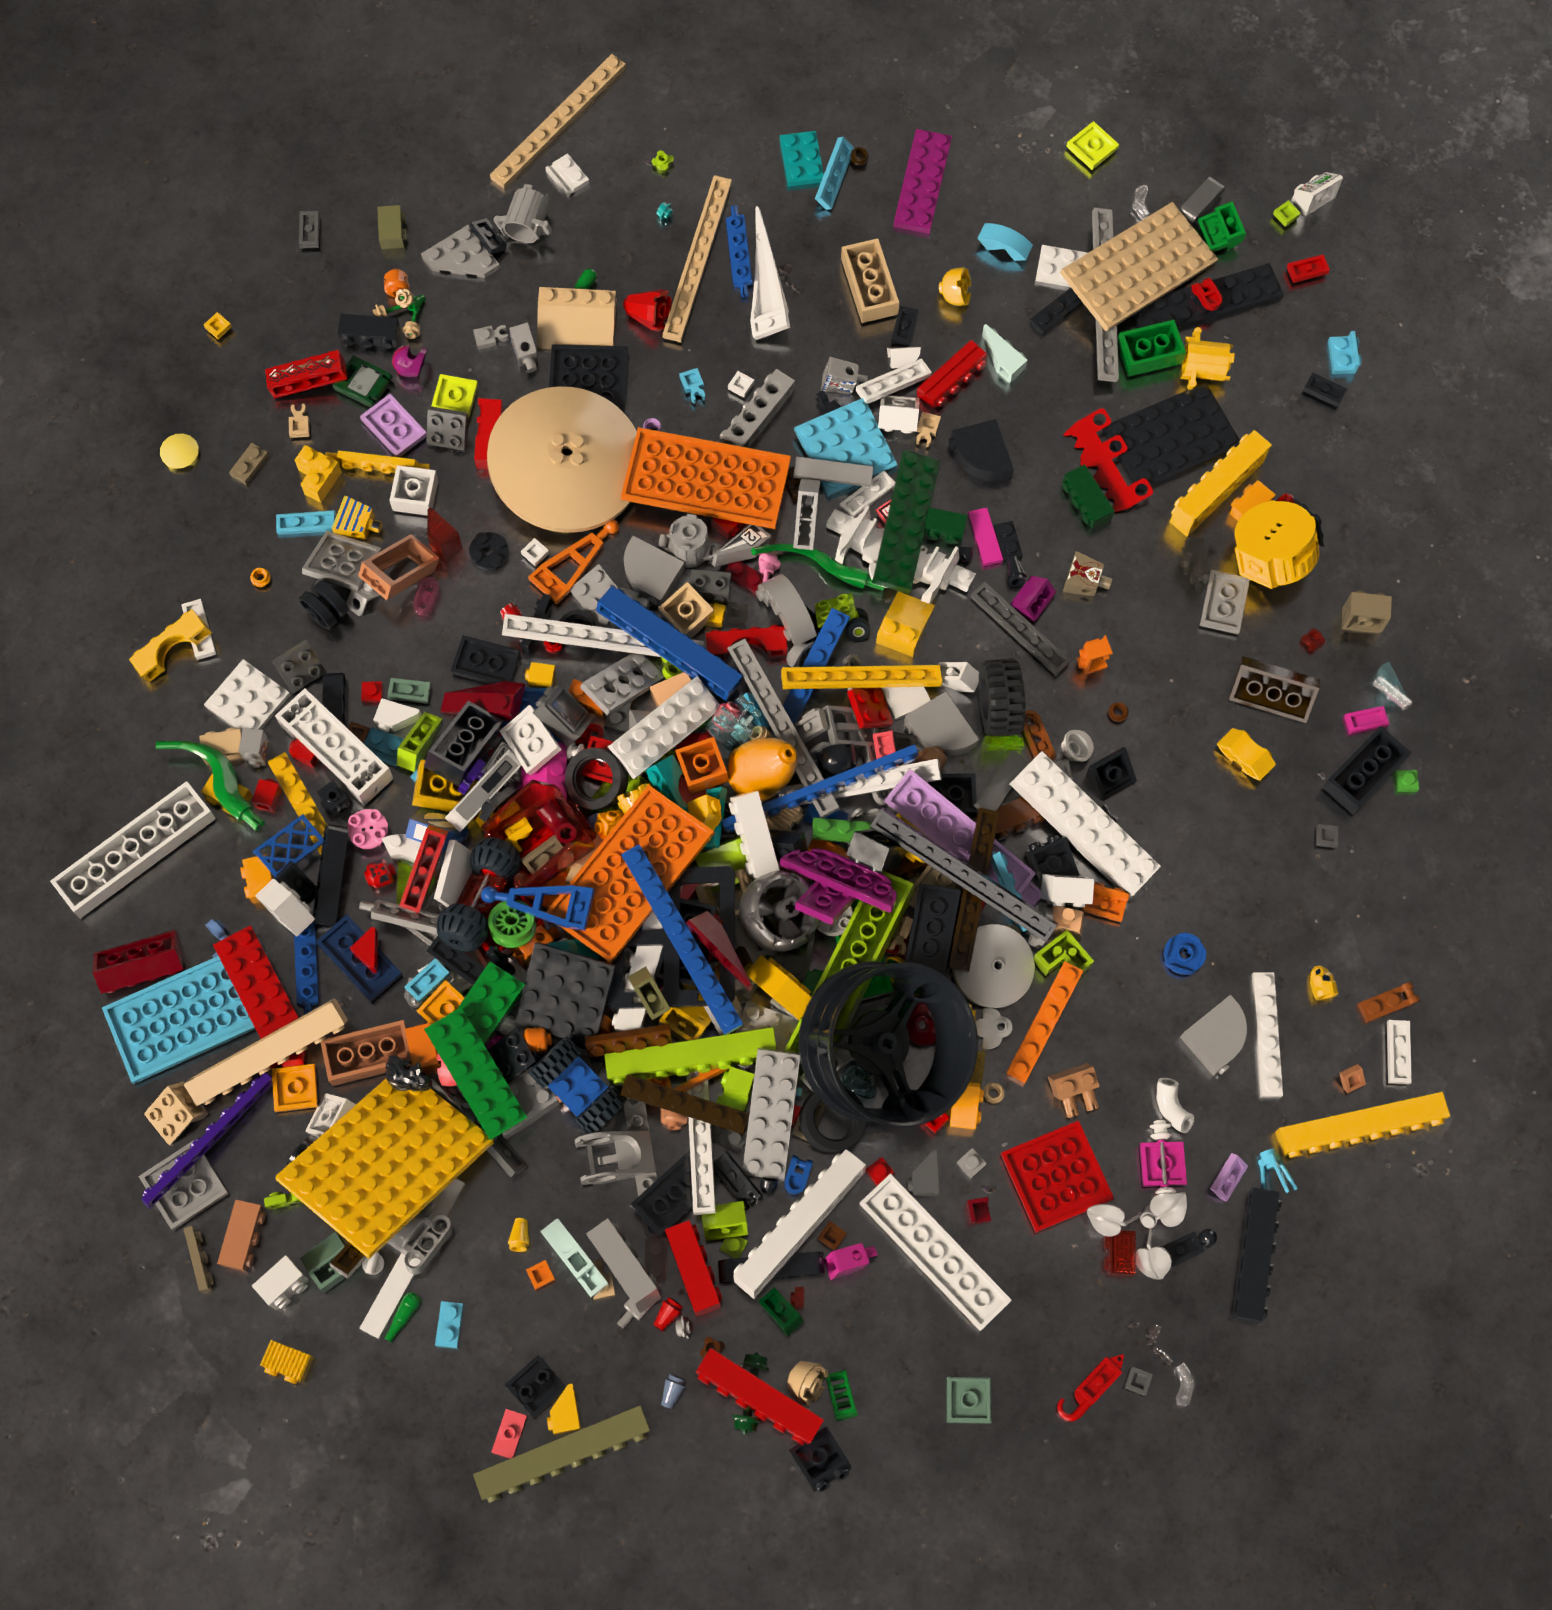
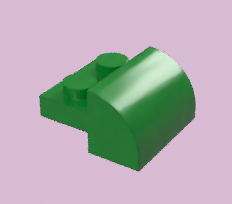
[1197,201,1246,252]

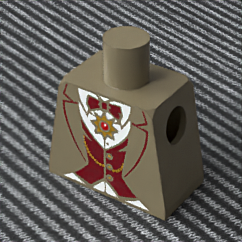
[1063,551,1113,596]

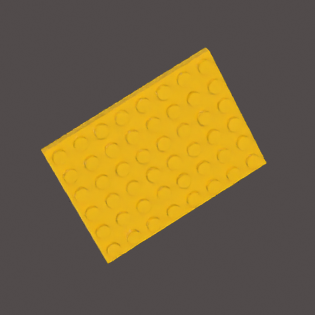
[276,1079,494,1259]

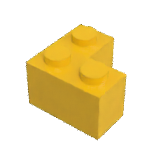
[295,445,342,503]

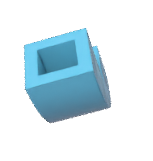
[978,223,1033,261]

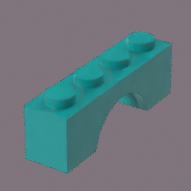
[645,755,689,813]

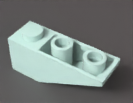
[982,324,1028,383]

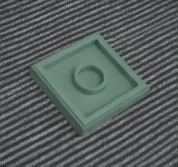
[946,1377,991,1424]

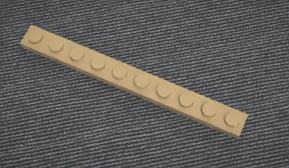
[490,54,626,189]
[663,175,732,342]

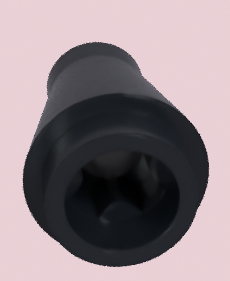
[1007,556,1027,587]

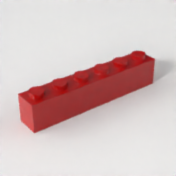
[695,1348,824,1445]

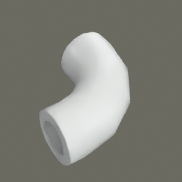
[1156,1078,1194,1133]

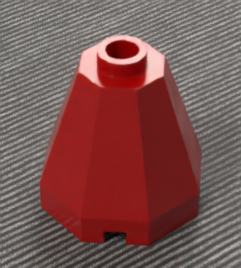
[623,289,672,331]

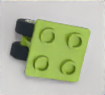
[815,593,870,641]

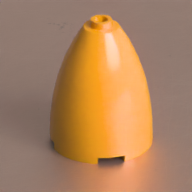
[727,738,797,802]

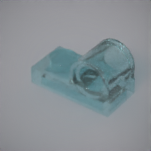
[1375,662,1407,709]

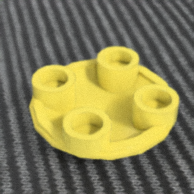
[160,433,199,469]

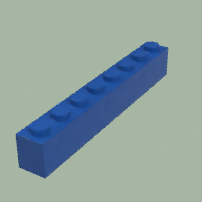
[596,586,743,701]

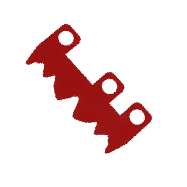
[1063,408,1153,513]

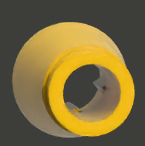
[508,1218,529,1252]

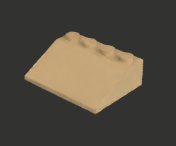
[537,287,617,350]

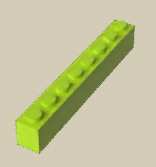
[605,1027,777,1086]

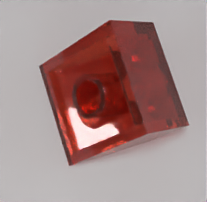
[427,507,463,564]

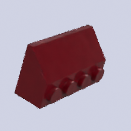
[92,930,183,994]

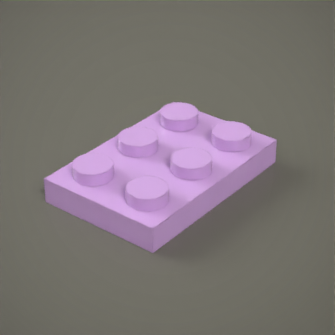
[360,394,427,458]

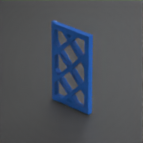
[253,814,323,879]

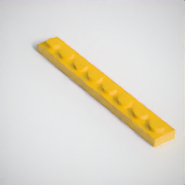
[781,665,942,689]

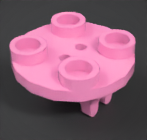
[347,809,388,849]

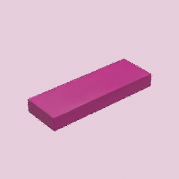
[968,508,1003,566]

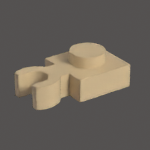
[289,404,310,438]
[916,412,941,447]

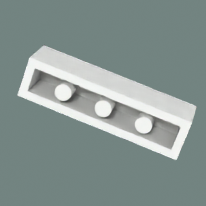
[729,791,780,878]

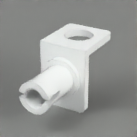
[346,581,380,616]

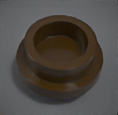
[850,147,869,165]

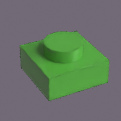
[1395,770,1419,792]

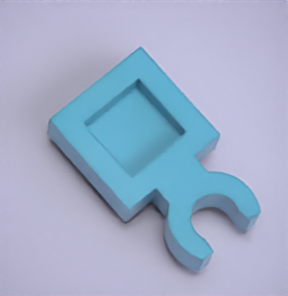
[679,368,705,404]

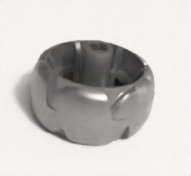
[739,871,819,952]

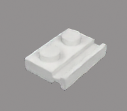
[545,153,589,197]

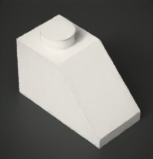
[938,662,979,692]
[373,699,421,733]

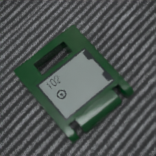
[333,355,393,407]

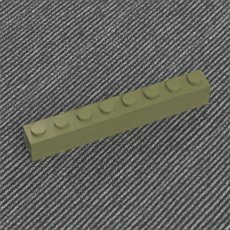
[473,1406,650,1503]

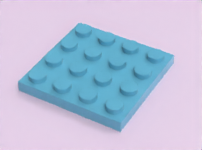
[794,398,898,497]

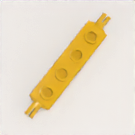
[325,450,430,474]

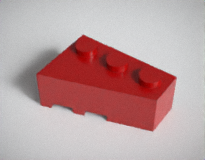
[474,398,504,469]

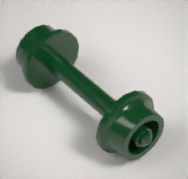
[732,1352,769,1434]

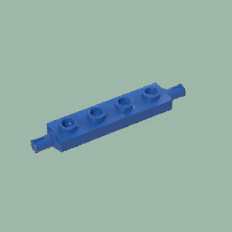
[726,205,753,298]
[294,923,318,1015]

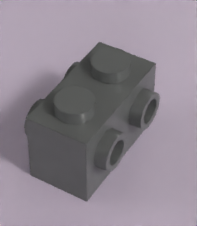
[690,569,731,604]

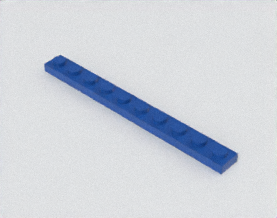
[722,744,918,832]
[621,844,743,1036]

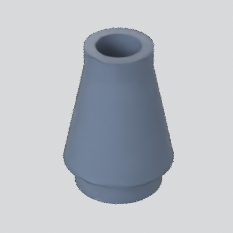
[661,1374,686,1409]

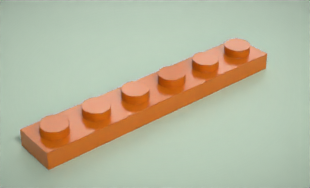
[1006,961,1083,1083]

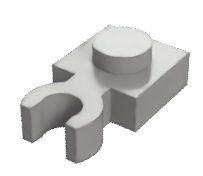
[473,325,509,350]

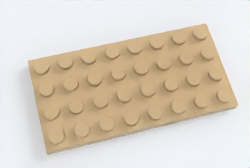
[1060,202,1218,331]

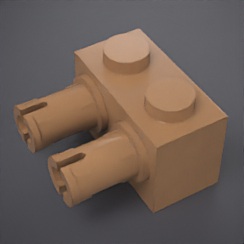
[1048,1063,1100,1118]

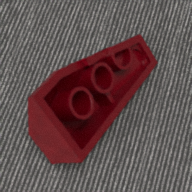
[440,681,525,722]
[686,911,753,992]

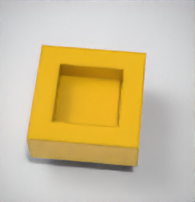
[204,312,232,340]

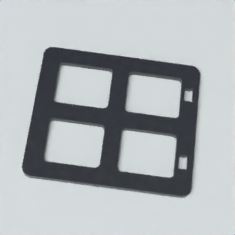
[608,866,735,1009]

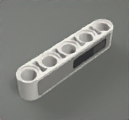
[445,749,522,832]

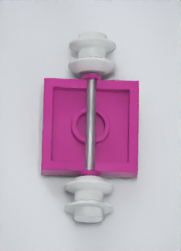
[1140,1120,1187,1194]

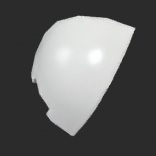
[887,347,921,369]

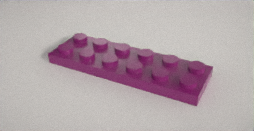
[893,129,952,234]

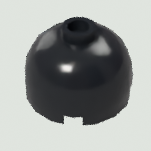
[816,744,857,777]

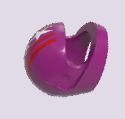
[392,345,427,377]

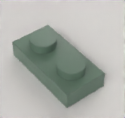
[387,678,431,704]

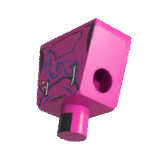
[824,1243,877,1280]

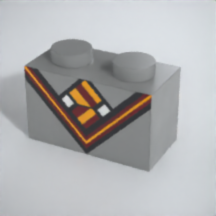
[238,728,271,768]

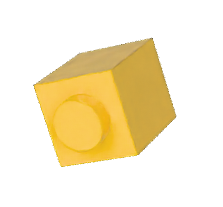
[525,662,556,688]

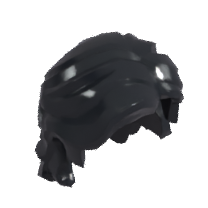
[385,1055,432,1091]

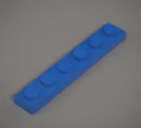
[783,608,851,724]

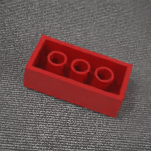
[665,1220,723,1318]

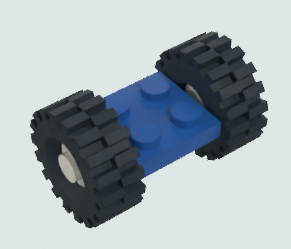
[528,1036,627,1135]

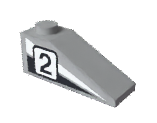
[712,525,771,567]

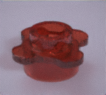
[1301,628,1325,651]

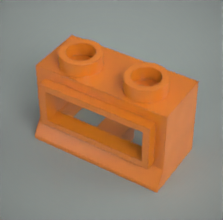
[1077,635,1113,674]

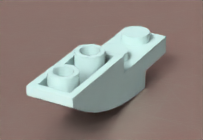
[540,1218,609,1298]

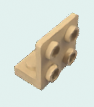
[145,1082,209,1145]

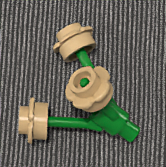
[372,289,426,339]

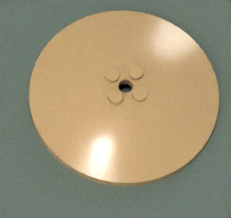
[487,387,637,532]

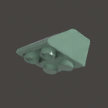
[300,1231,361,1293]

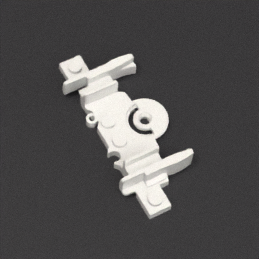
[826,506,976,604]

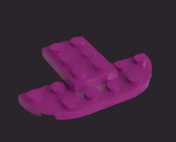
[780,849,896,925]

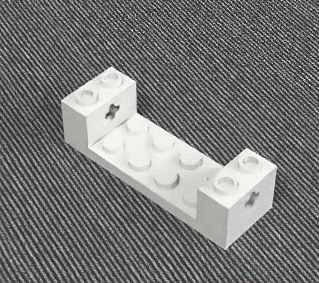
[275,689,394,806]

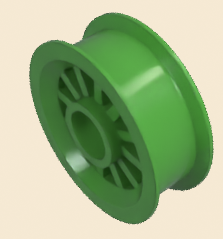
[488,900,536,948]

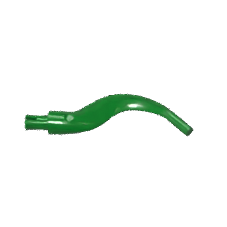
[751,544,884,591]
[156,741,265,832]

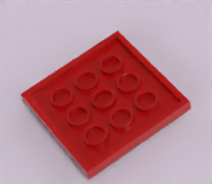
[1000,1120,1114,1233]

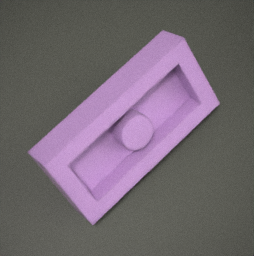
[1210,1153,1248,1202]

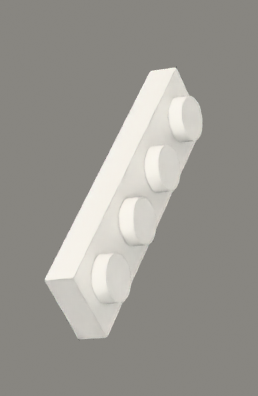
[856,358,932,404]

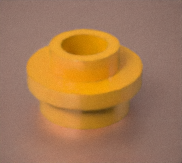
[250,568,271,587]

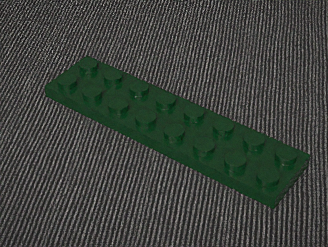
[872,449,941,594]

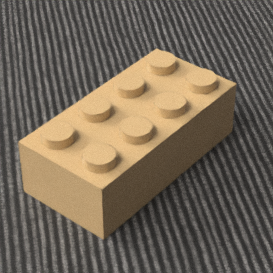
[841,238,899,323]

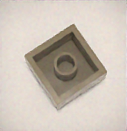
[1341,591,1392,634]

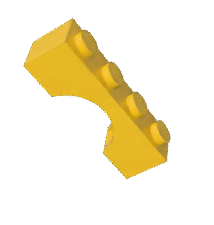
[129,609,212,682]

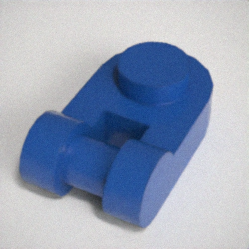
[784,1155,813,1195]

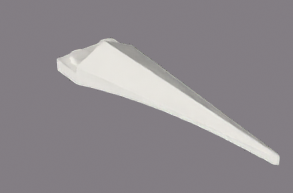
[750,206,790,340]

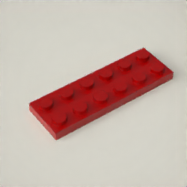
[213,925,299,1039]

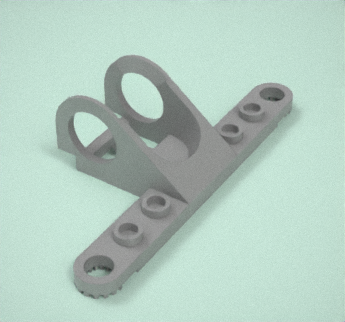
[802,654,892,805]
[575,1086,659,1238]

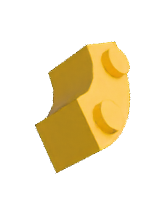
[1217,728,1276,780]

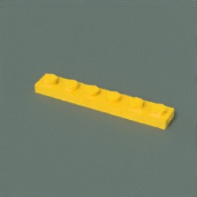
[267,752,327,855]

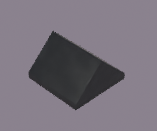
[1086,747,1137,800]

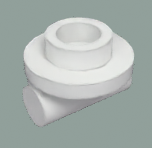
[362,1252,384,1275]

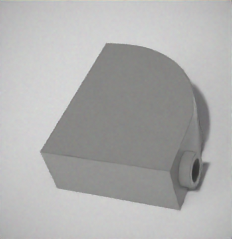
[793,479,820,550]
[624,536,685,607]
[904,692,979,756]
[1180,995,1247,1076]

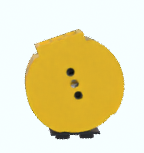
[1235,499,1324,589]

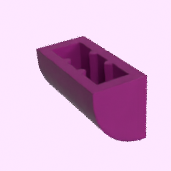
[1010,576,1057,621]

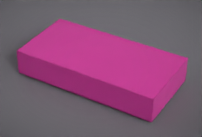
[1344,706,1390,734]

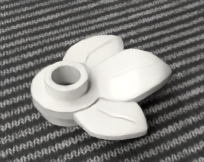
[975,1008,1013,1050]

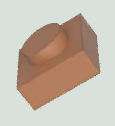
[1340,1064,1366,1093]

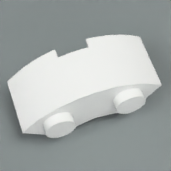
[382,834,440,864]

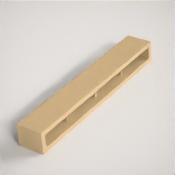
[184,998,348,1106]

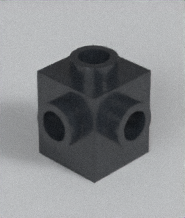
[317,780,351,816]

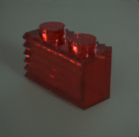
[1103,1230,1136,1277]

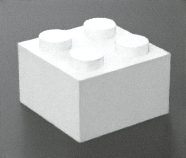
[389,465,438,516]
[1040,874,1094,907]
[255,878,315,936]
[252,1255,310,1310]

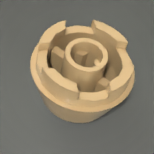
[786,1361,828,1406]

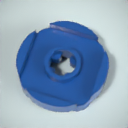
[1163,933,1206,975]

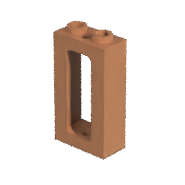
[358,534,439,600]

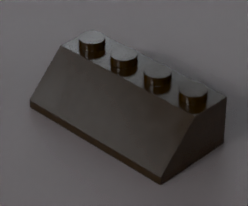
[1229,656,1320,723]

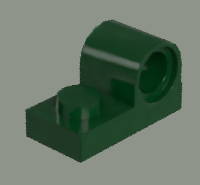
[758,1287,805,1337]

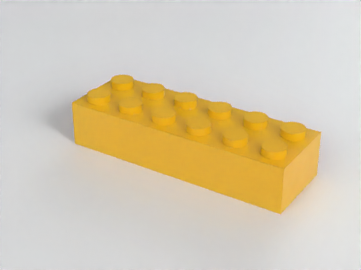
[1170,430,1272,537]

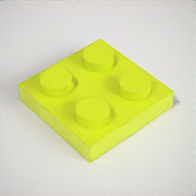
[1066,121,1119,170]
[431,374,478,418]

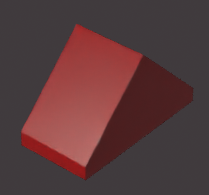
[350,927,378,973]

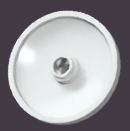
[952,924,1035,1008]

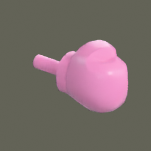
[759,552,781,582]

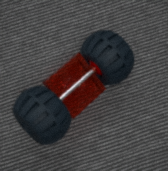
[436,837,521,952]

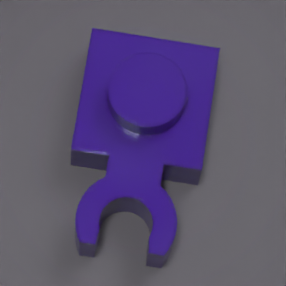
[457,759,486,795]

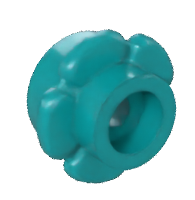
[656,202,673,220]

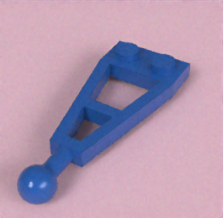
[481,885,595,931]

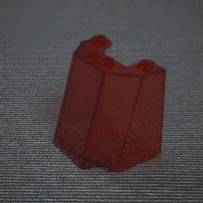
[481,780,596,888]

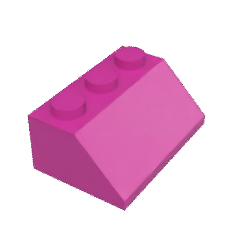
[521,742,567,808]

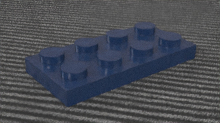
[316,915,403,1002]

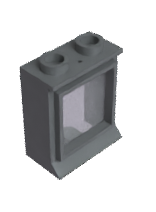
[532,681,596,747]

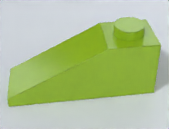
[396,711,443,772]

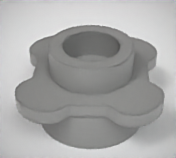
[676,1315,693,1339]

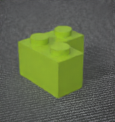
[1034,930,1094,976]
[716,1066,755,1112]

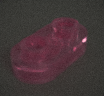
[413,577,440,616]

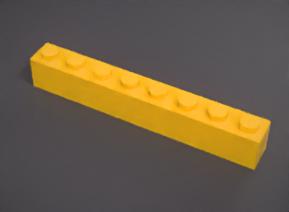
[1275,1092,1450,1158]

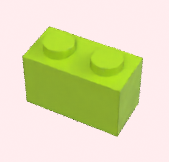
[702,1201,748,1241]

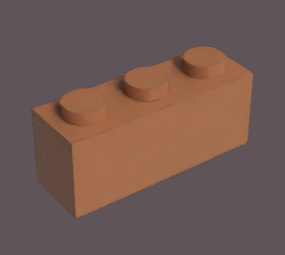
[217,1199,266,1272]

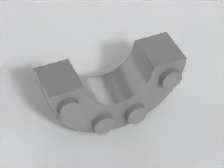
[756,574,817,646]

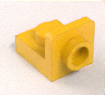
[505,817,533,852]

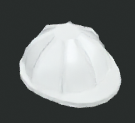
[1061,730,1094,762]

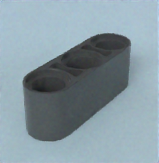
[1180,177,1226,226]

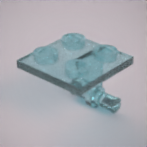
[704,694,762,752]

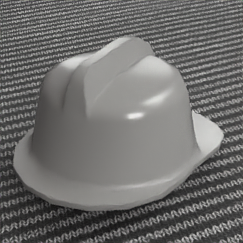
[786,642,814,667]

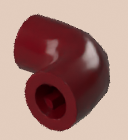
[535,799,577,844]

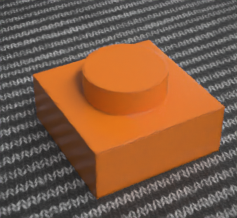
[526,1260,555,1290]

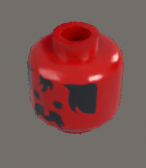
[364,859,396,889]

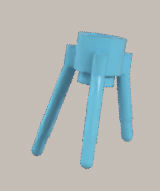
[1258,1148,1298,1193]

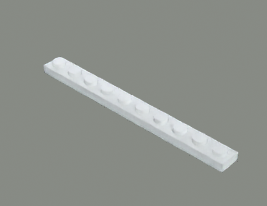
[502,614,704,657]

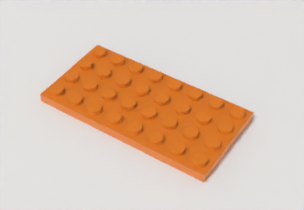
[621,427,791,529]
[546,785,715,964]

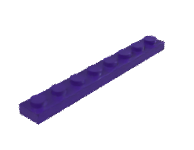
[141,1072,273,1209]

